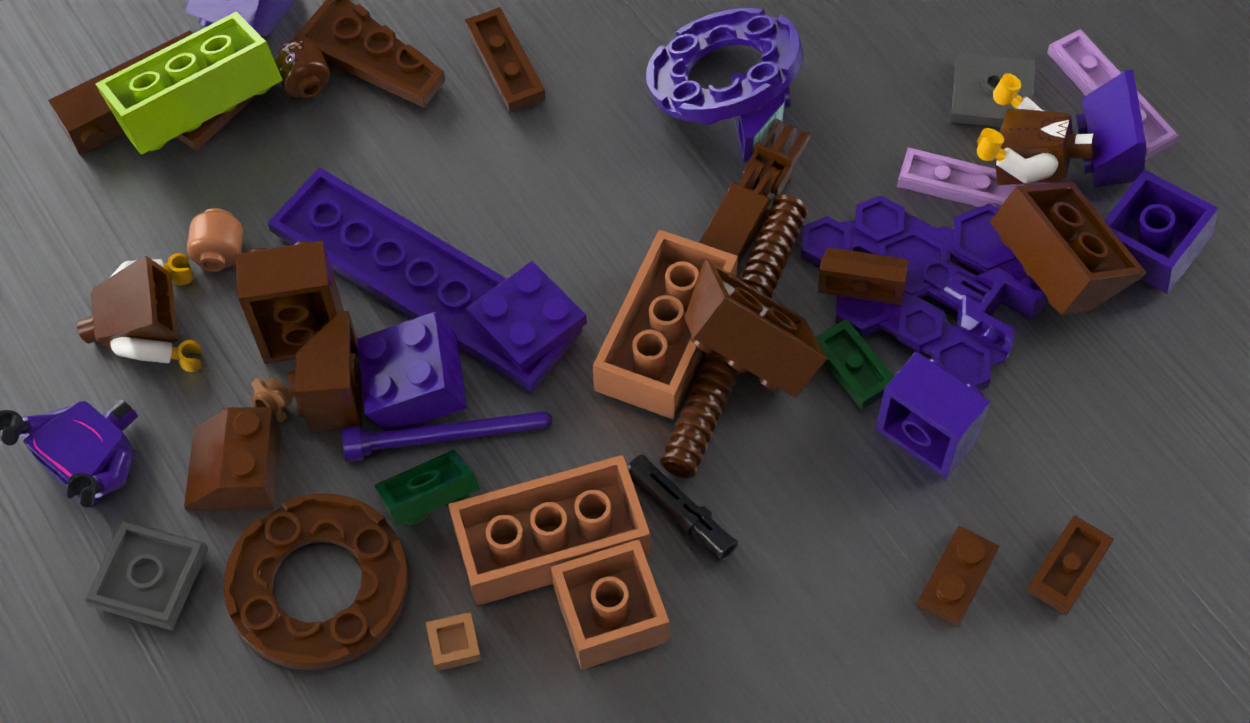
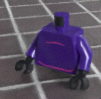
[0,399,138,508]

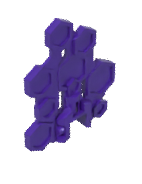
[801,195,1048,390]

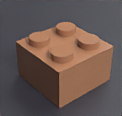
[551,539,670,670]

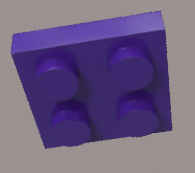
[466,261,587,372]

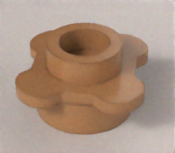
[251,378,292,422]

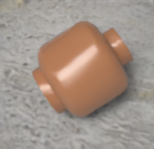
[186,208,244,272]

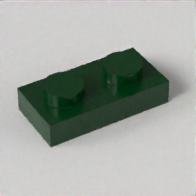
[816,319,894,410]

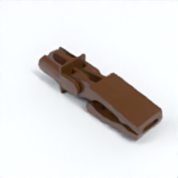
[699,119,811,266]

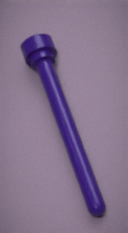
[342,412,552,462]

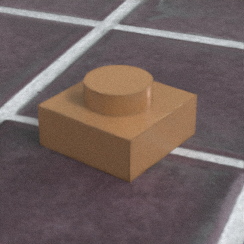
[425,612,482,671]

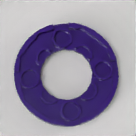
[646,8,803,125]

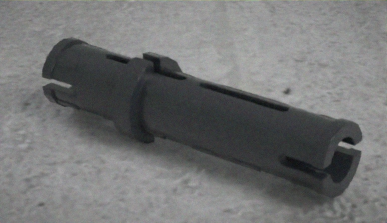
[627,454,738,563]

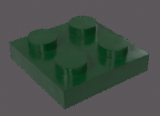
[374,449,480,527]

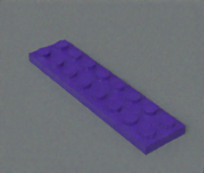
[267,167,582,393]

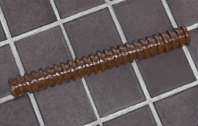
[660,195,808,478]

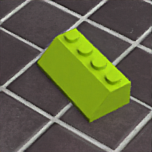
[96,12,283,155]

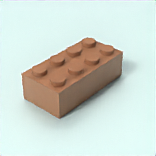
[593,229,738,420]
[448,455,651,606]

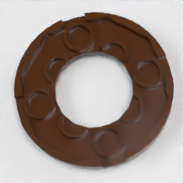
[224,493,409,670]

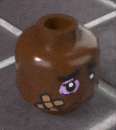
[274,40,331,98]

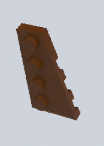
[293,0,445,108]

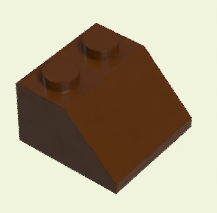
[288,311,362,433]
[184,407,282,511]

